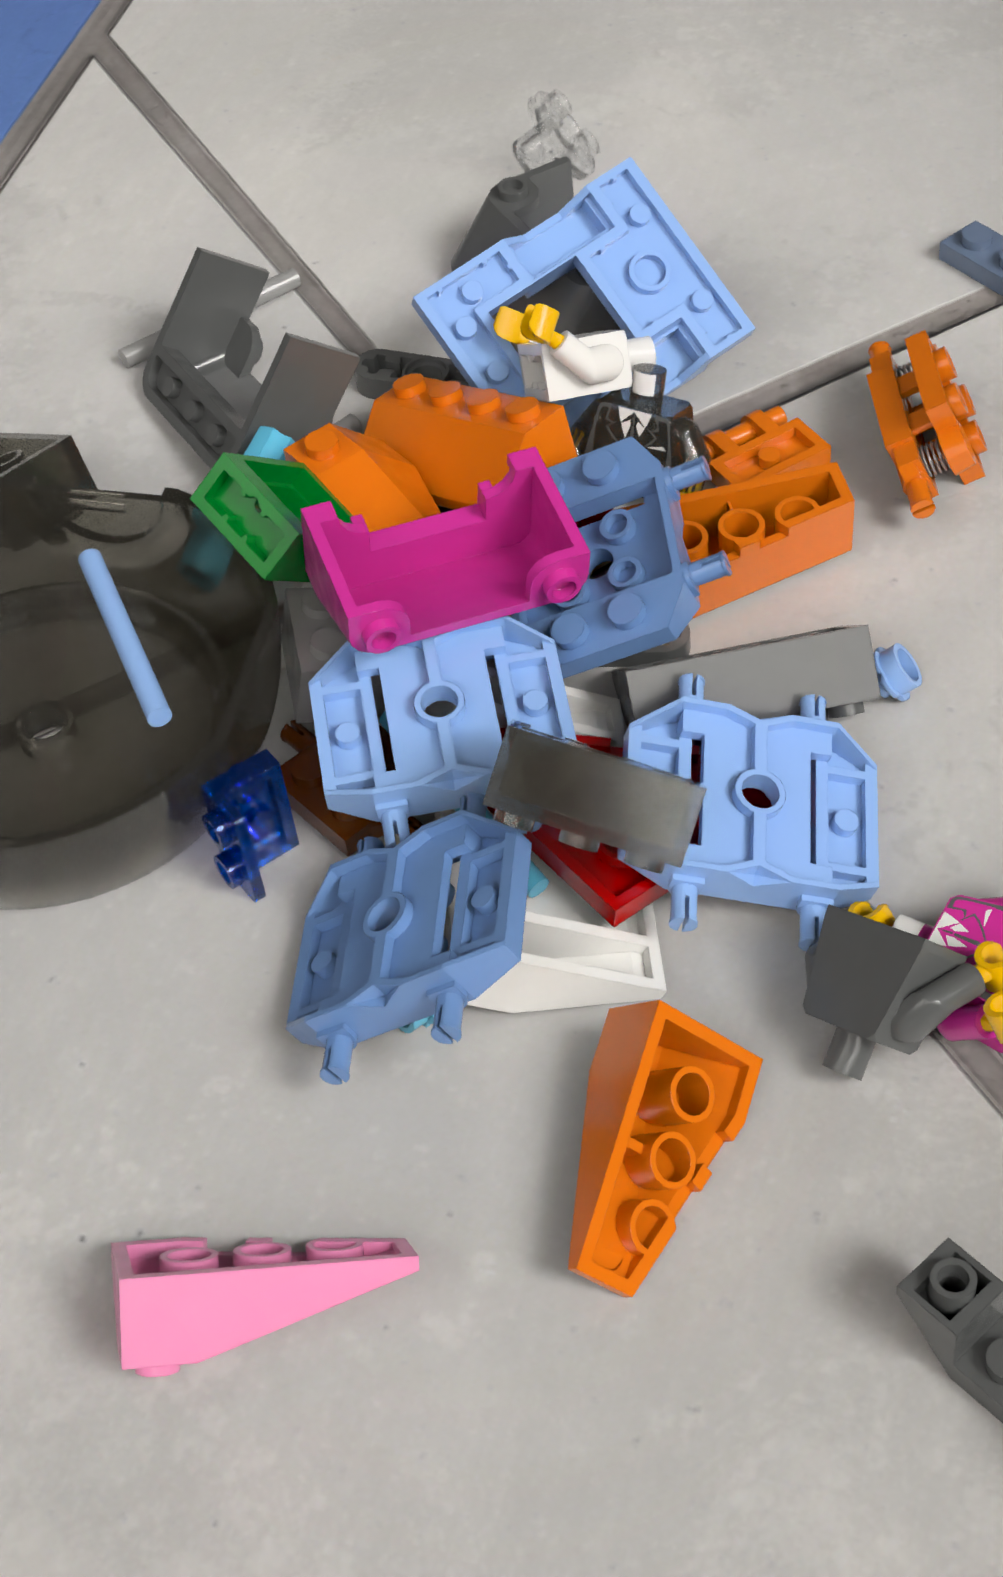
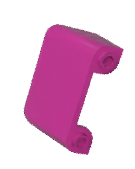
[300,446,591,654]

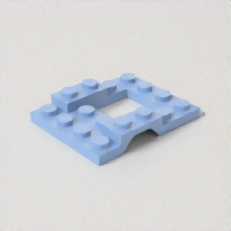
[411,157,755,447]

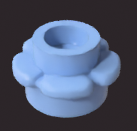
[873,643,922,702]

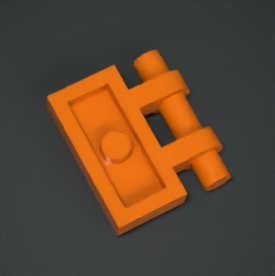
[686,406,831,487]

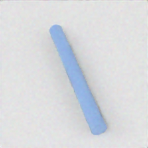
[78,548,172,727]

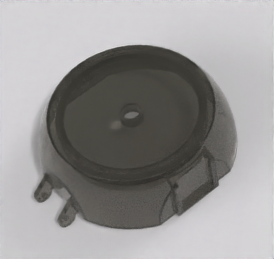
[0,475,281,910]

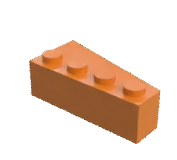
[613,461,855,619]

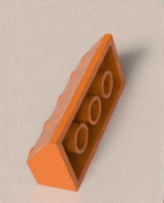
[364,373,578,510]

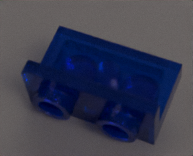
[201,749,299,903]

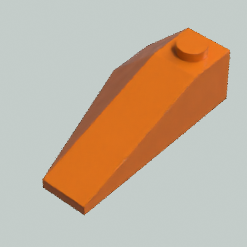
[568,1000,763,1297]

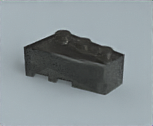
[482,719,707,874]

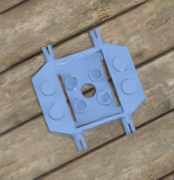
[308,616,580,848]
[617,673,879,951]

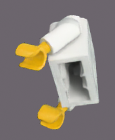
[493,303,656,402]

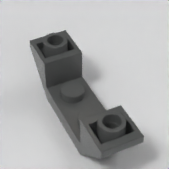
[896,1237,1003,1423]

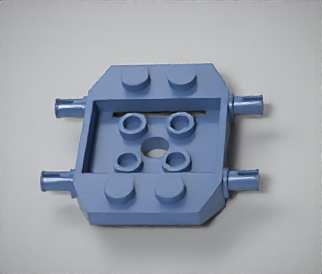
[485,436,732,679]
[286,792,532,1085]

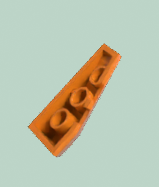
[283,423,441,532]

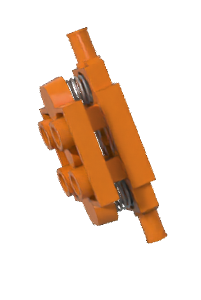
[866,330,988,519]

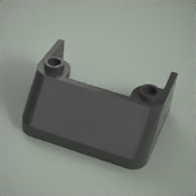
[451,156,621,353]
[142,247,361,469]

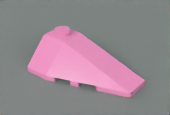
[111,1237,419,1377]

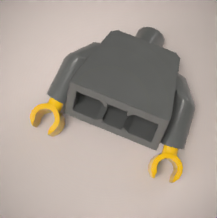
[803,901,1003,1081]

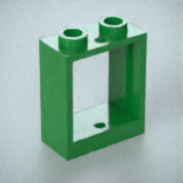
[190,452,353,583]

